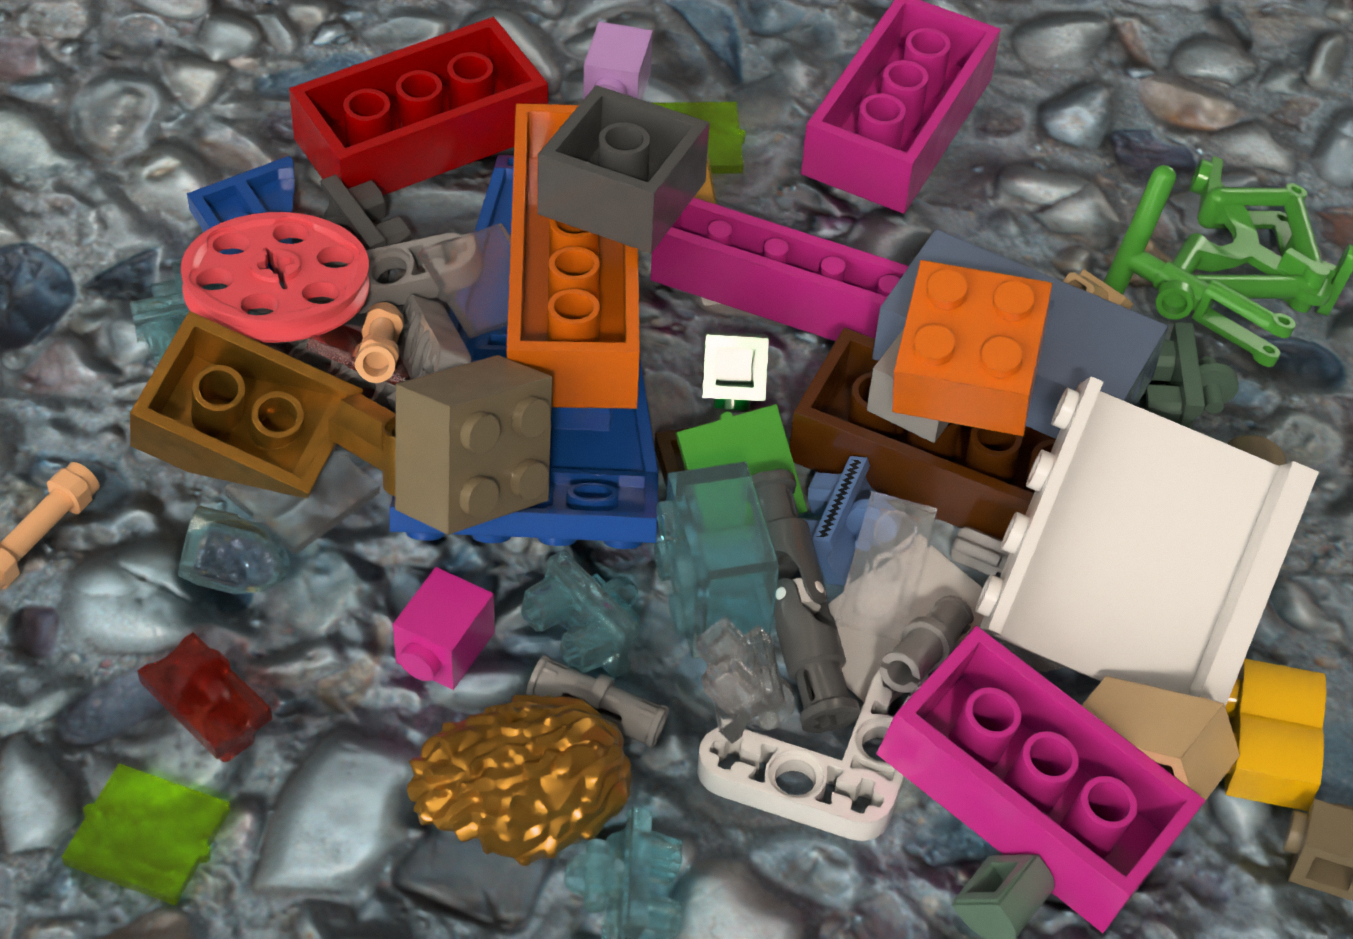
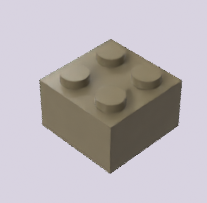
[395,355,552,535]

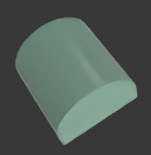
[952,854,1055,939]

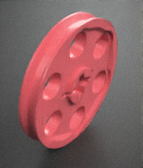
[181,212,370,343]

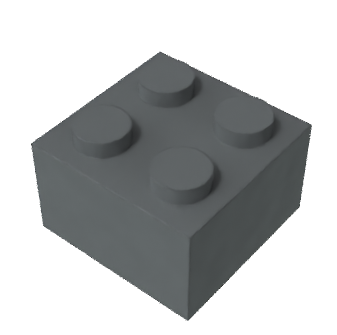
[538,85,709,254]

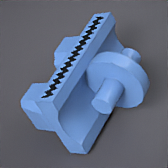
[800,456,903,586]

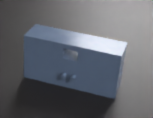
[872,229,1168,439]

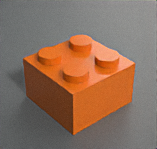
[892,260,1053,436]

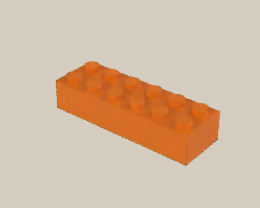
[507,104,640,409]

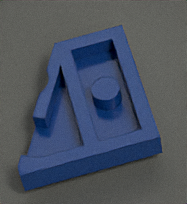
[187,155,295,271]

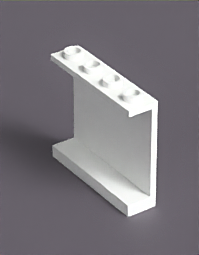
[975,376,1319,707]

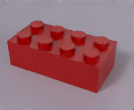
[289,16,548,196]

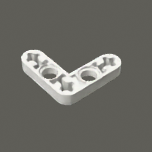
[697,670,929,841]

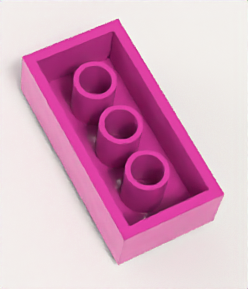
[801,0,1001,214]
[876,625,1206,933]

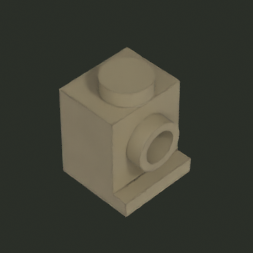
[1282,799,1353,901]

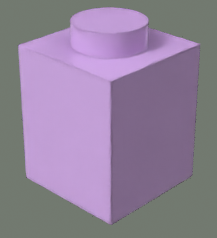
[583,21,653,100]

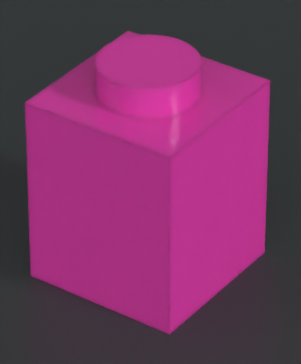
[393,567,495,690]

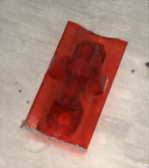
[137,632,273,762]

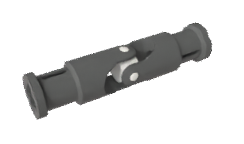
[739,469,861,733]

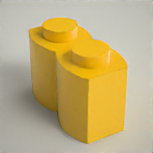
[1225,658,1326,811]

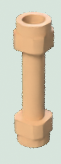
[355,302,404,383]
[0,462,100,590]

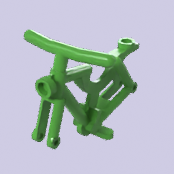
[1103,156,1353,367]

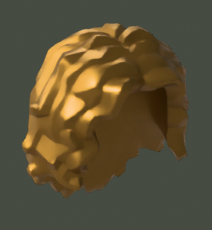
[407,695,632,866]

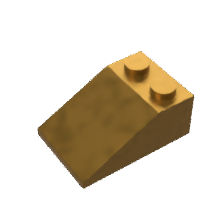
[130,311,364,499]

